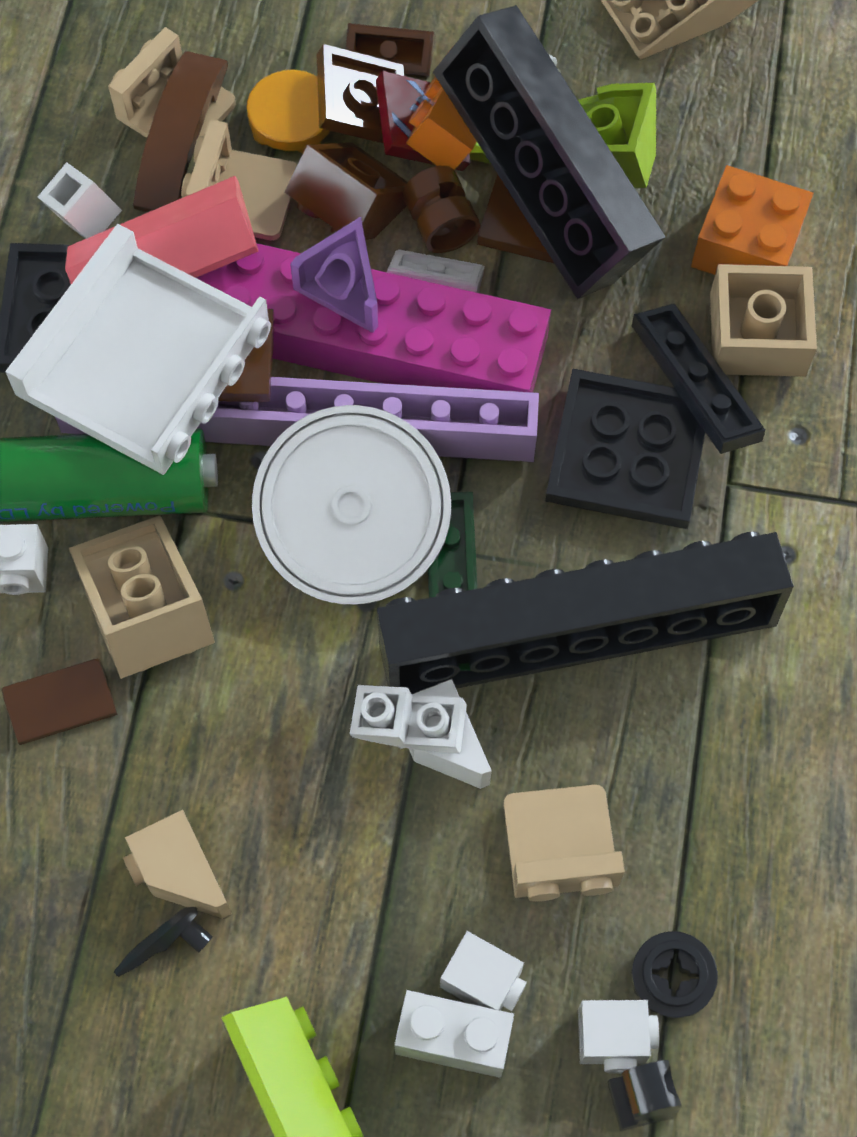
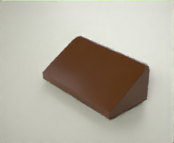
[346,23,435,77]
[1,658,118,745]

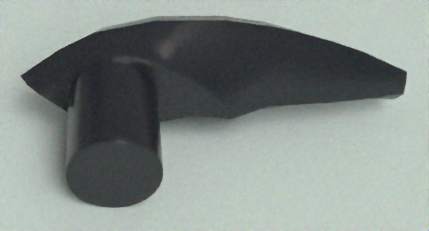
[114,907,213,977]

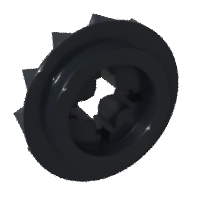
[631,931,718,1019]

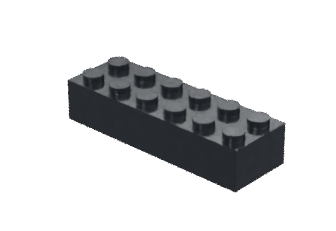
[433,5,666,300]

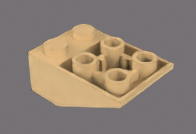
[601,0,758,60]

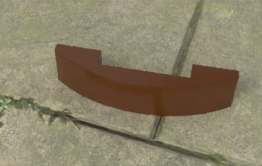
[133,51,228,212]

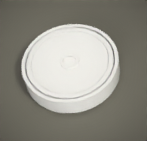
[252,405,451,604]

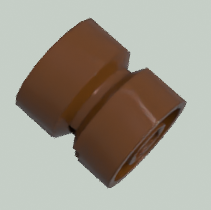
[402,166,481,253]

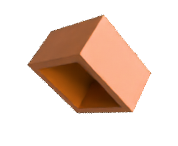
[691,165,814,275]

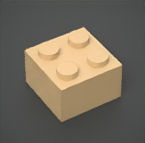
[710,264,817,377]

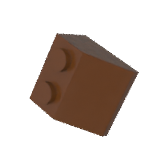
[285,142,408,240]

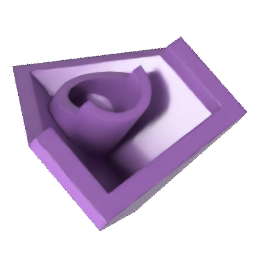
[290,217,378,333]

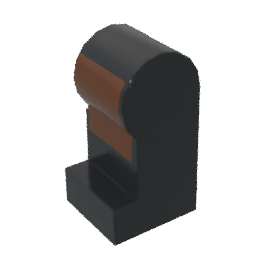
[607,1060,682,1131]

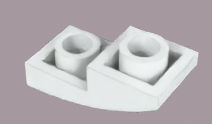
[350,685,467,754]

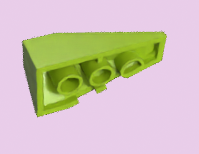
[469,83,656,188]

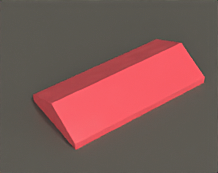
[65,176,259,284]

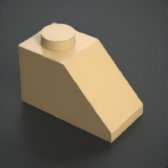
[123,810,232,919]

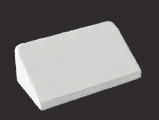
[387,249,485,293]

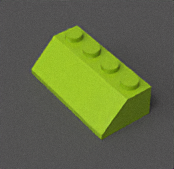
[221,997,364,1137]

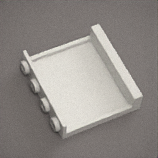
[5,224,271,475]

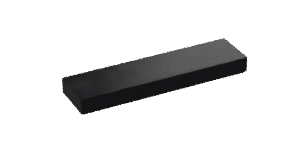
[632,303,766,454]

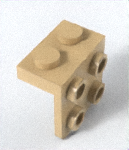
[108,27,236,138]
[181,120,297,240]
[503,785,625,901]

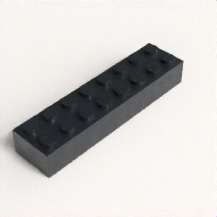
[377,532,794,694]

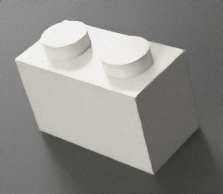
[395,990,514,1078]

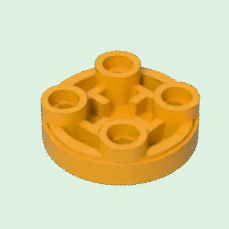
[247,70,330,154]

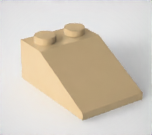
[69,515,215,679]

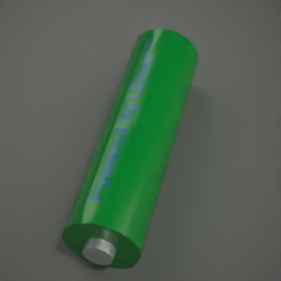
[0,429,218,523]

